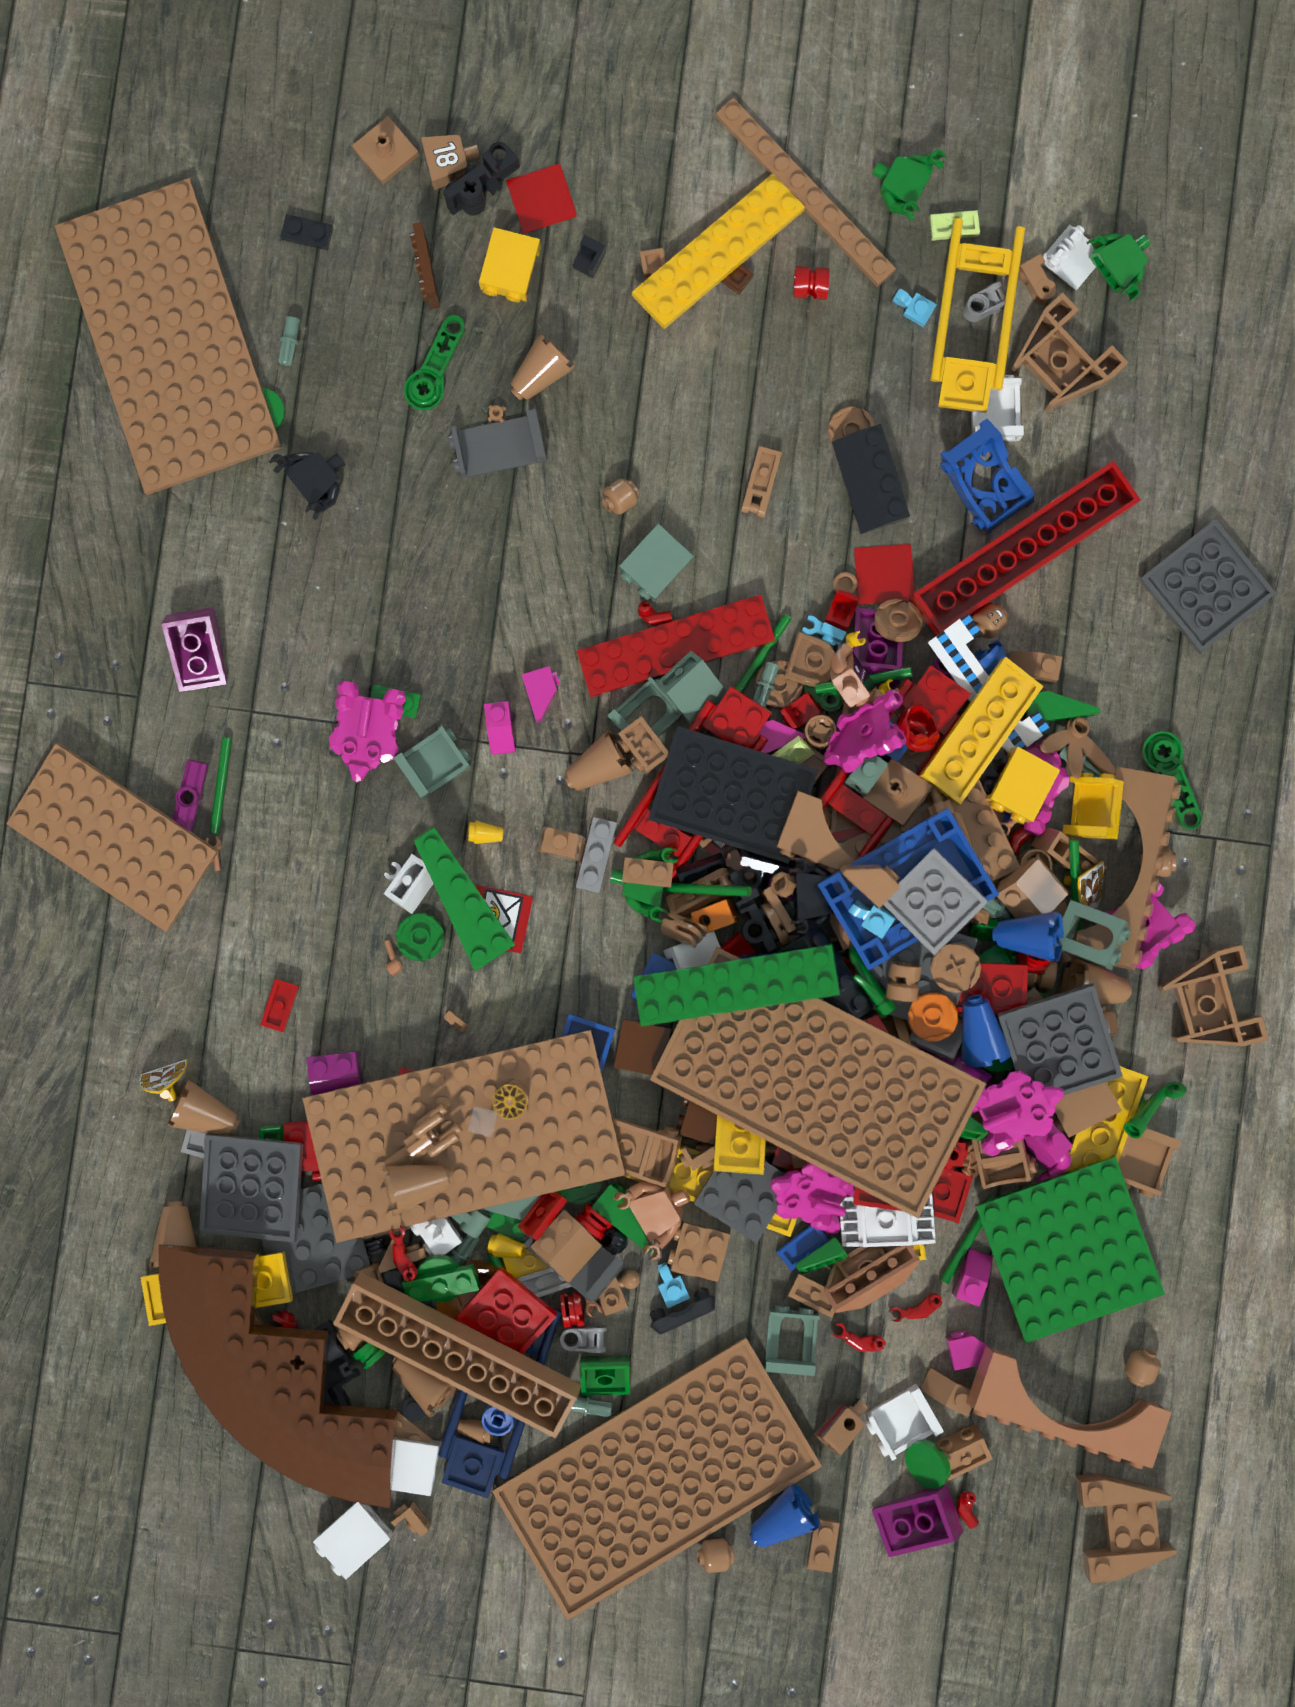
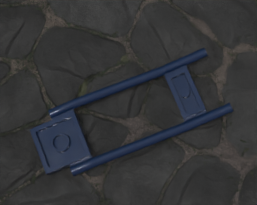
[438,1308,562,1499]

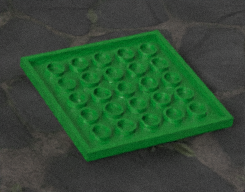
[975,1155,1165,1343]

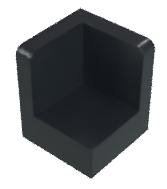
[573,235,606,278]

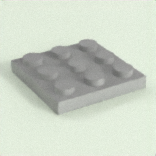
[883,848,989,955]

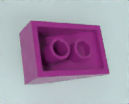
[161,607,227,692]
[852,607,903,687]
[306,1051,363,1096]
[872,1484,964,1557]

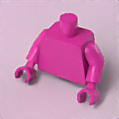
[1023,1124,1073,1183]

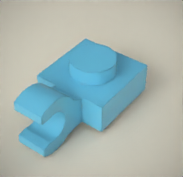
[892,289,937,327]
[802,616,846,645]
[849,899,896,939]
[657,1262,690,1308]

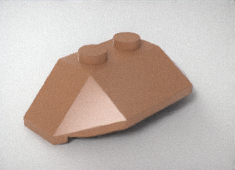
[823,1245,920,1313]

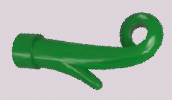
[849,944,898,1019]
[1124,1082,1187,1139]

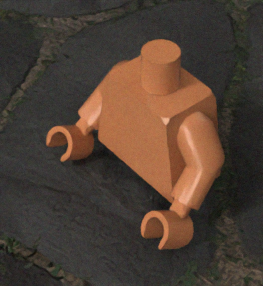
[614,1181,690,1260]

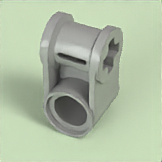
[963,282,1006,322]
[560,1324,607,1353]

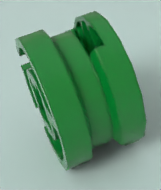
[352,1342,386,1370]

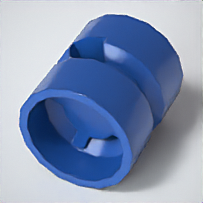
[482,1404,515,1436]

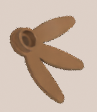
[1040,717,1116,779]

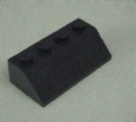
[832,424,910,534]
[774,927,874,1018]

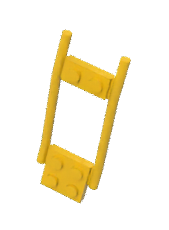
[930,218,1025,413]

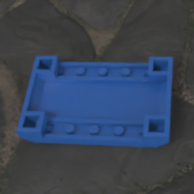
[818,808,999,971]

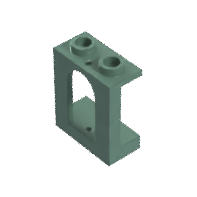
[607,677,682,737]
[1059,900,1131,971]
[764,1305,820,1376]

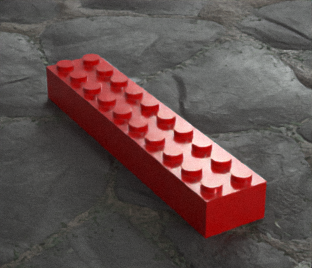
[910,460,1141,637]

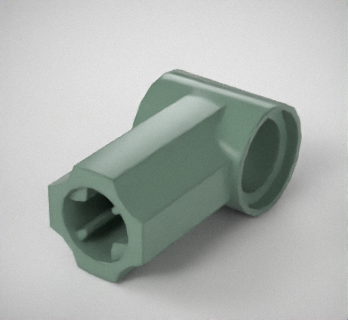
[450,1209,491,1239]

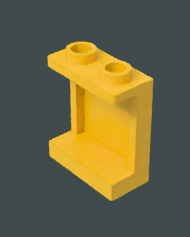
[479,227,541,302]
[985,747,1060,824]
[1062,773,1124,840]

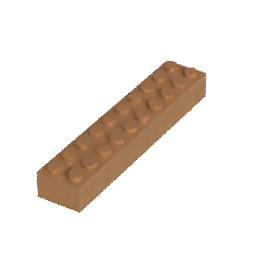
[333,1272,581,1439]

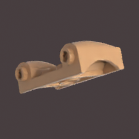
[970,1111,1038,1189]
[611,1112,682,1187]

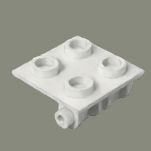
[1043,225,1096,291]

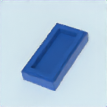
[776,1223,829,1271]

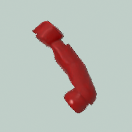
[1009,824,1034,856]
[390,1225,417,1281]
[888,1293,943,1322]
[831,1322,886,1352]

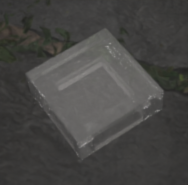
[468,1106,499,1137]

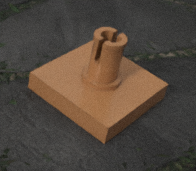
[352,116,419,185]
[863,759,933,827]

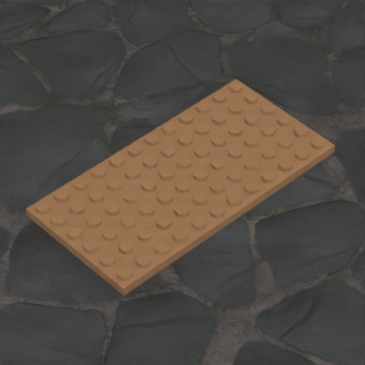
[55,178,282,495]
[650,947,986,1219]
[302,1030,625,1243]
[492,1336,822,1621]

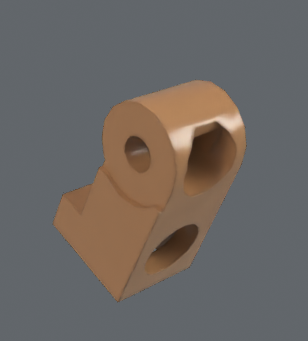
[1018,254,1056,305]

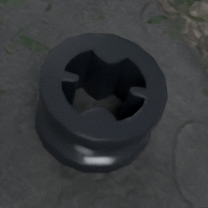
[364,1237,388,1256]

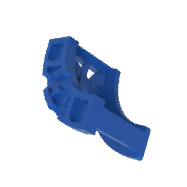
[940,418,1035,535]

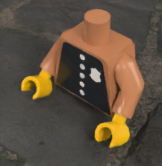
[830,631,898,708]

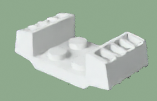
[840,1193,936,1247]

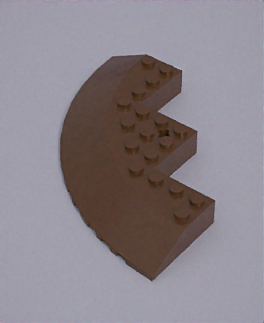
[159,1244,398,1508]

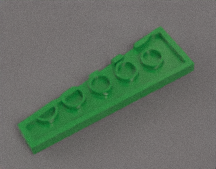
[413,826,515,972]

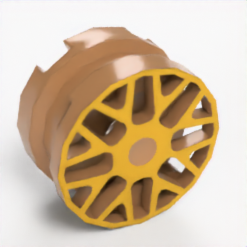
[492,1083,529,1119]

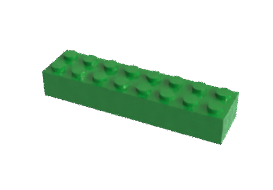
[633,945,841,1027]

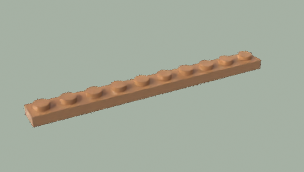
[716,98,896,288]

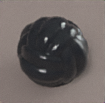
[602,1227,628,1255]

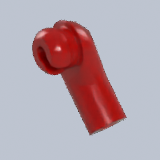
[638,601,672,625]
[956,1491,979,1529]

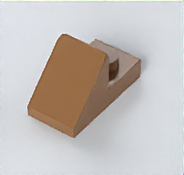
[378,1239,428,1273]

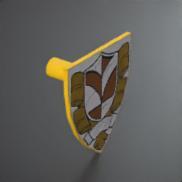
[1064,861,1104,910]
[139,1059,188,1102]

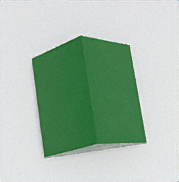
[580,1355,630,1396]

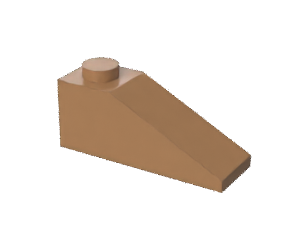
[1031,826,1107,876]

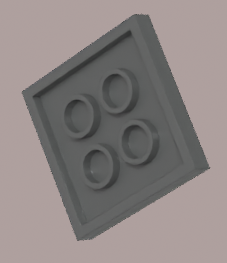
[694,1160,786,1243]

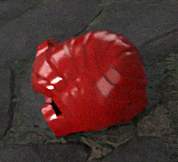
[896,704,940,752]

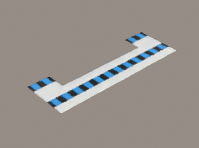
[928,613,1051,753]

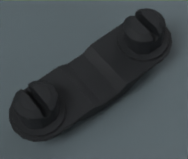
[649,1287,715,1334]

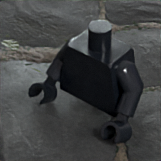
[269,452,346,520]
[789,858,834,935]

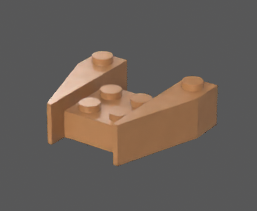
[1010,292,1129,412]
[1158,945,1269,1046]
[1075,1473,1177,1583]

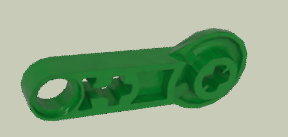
[403,315,465,411]
[1142,731,1202,830]

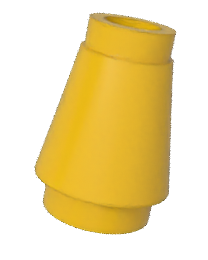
[468,820,503,844]
[488,1233,526,1259]

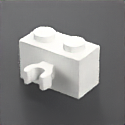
[384,854,433,914]
[410,1217,463,1256]

